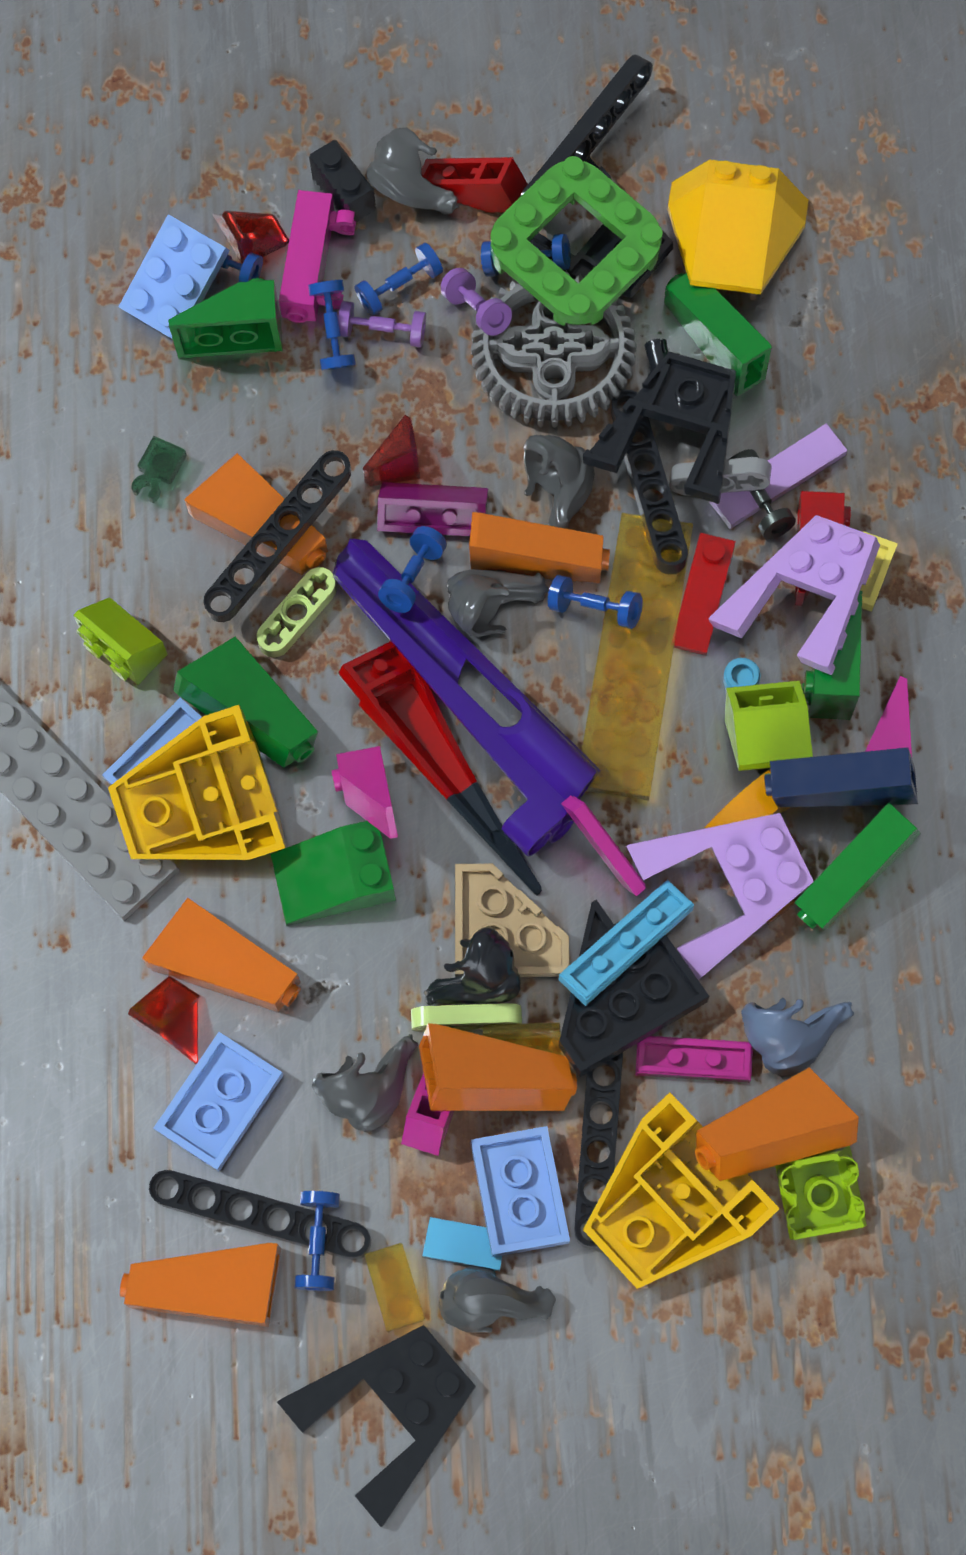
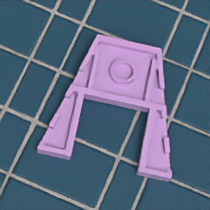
[709,515,880,675]
[626,813,814,980]

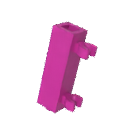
[279,190,356,323]

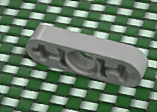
[669,457,772,496]

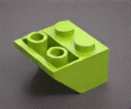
[73,597,168,685]
[725,680,813,771]

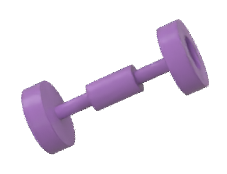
[441,268,512,336]
[338,301,426,347]

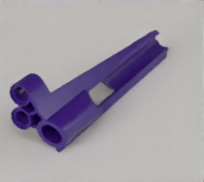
[333,539,601,857]

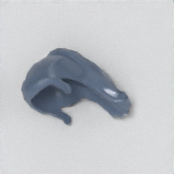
[741,998,854,1076]

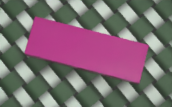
[561,796,646,896]
[635,1036,752,1083]

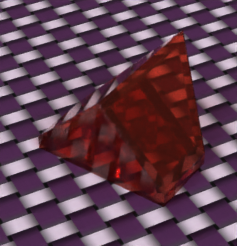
[212,211,289,264]
[363,415,420,486]
[128,976,200,1064]

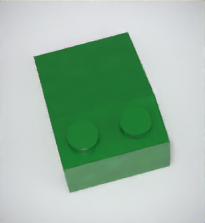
[168,278,283,358]
[801,591,862,720]
[271,821,396,926]

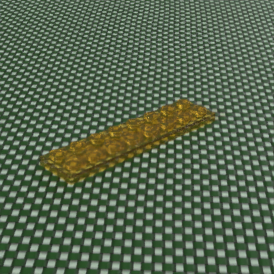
[582,513,693,801]

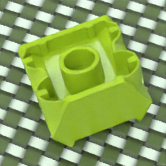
[775,1146,867,1240]

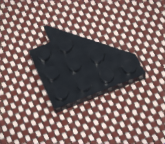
[559,899,710,1077]

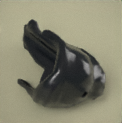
[424,926,521,1006]

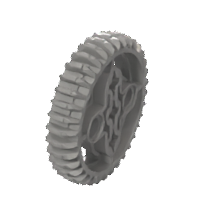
[471,270,637,429]

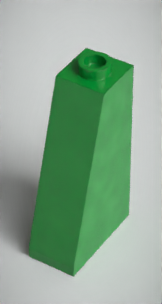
[664,273,772,396]
[173,636,318,767]
[794,803,921,930]

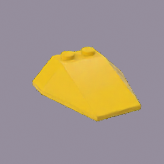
[667,159,808,295]
[108,705,286,860]
[583,1092,780,1289]

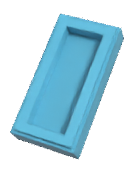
[422,1217,503,1272]

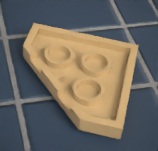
[455,863,569,977]

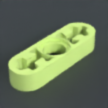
[257,567,337,658]
[411,1003,522,1032]

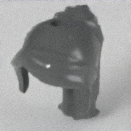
[366,128,459,215]
[523,435,595,529]
[447,569,549,637]
[312,1034,418,1132]
[438,1266,556,1333]

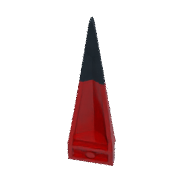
[338,641,542,896]

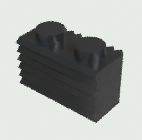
[309,140,376,222]

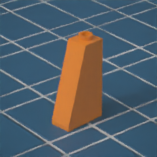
[184,453,328,575]
[469,512,610,583]
[142,898,301,1012]
[419,1023,577,1111]
[695,1067,859,1181]
[120,1243,281,1327]

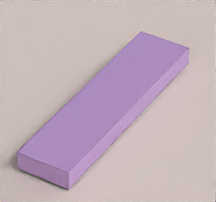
[709,423,847,529]

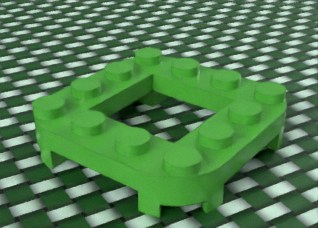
[490,156,663,326]

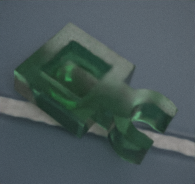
[131,436,187,503]

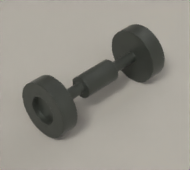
[730,449,796,539]

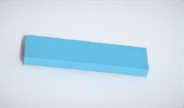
[558,879,694,1006]

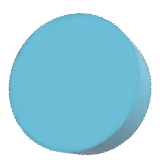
[723,658,761,688]

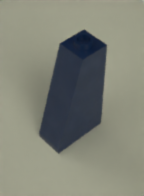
[764,747,918,807]

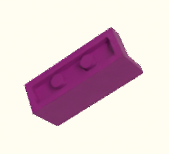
[377,482,488,536]

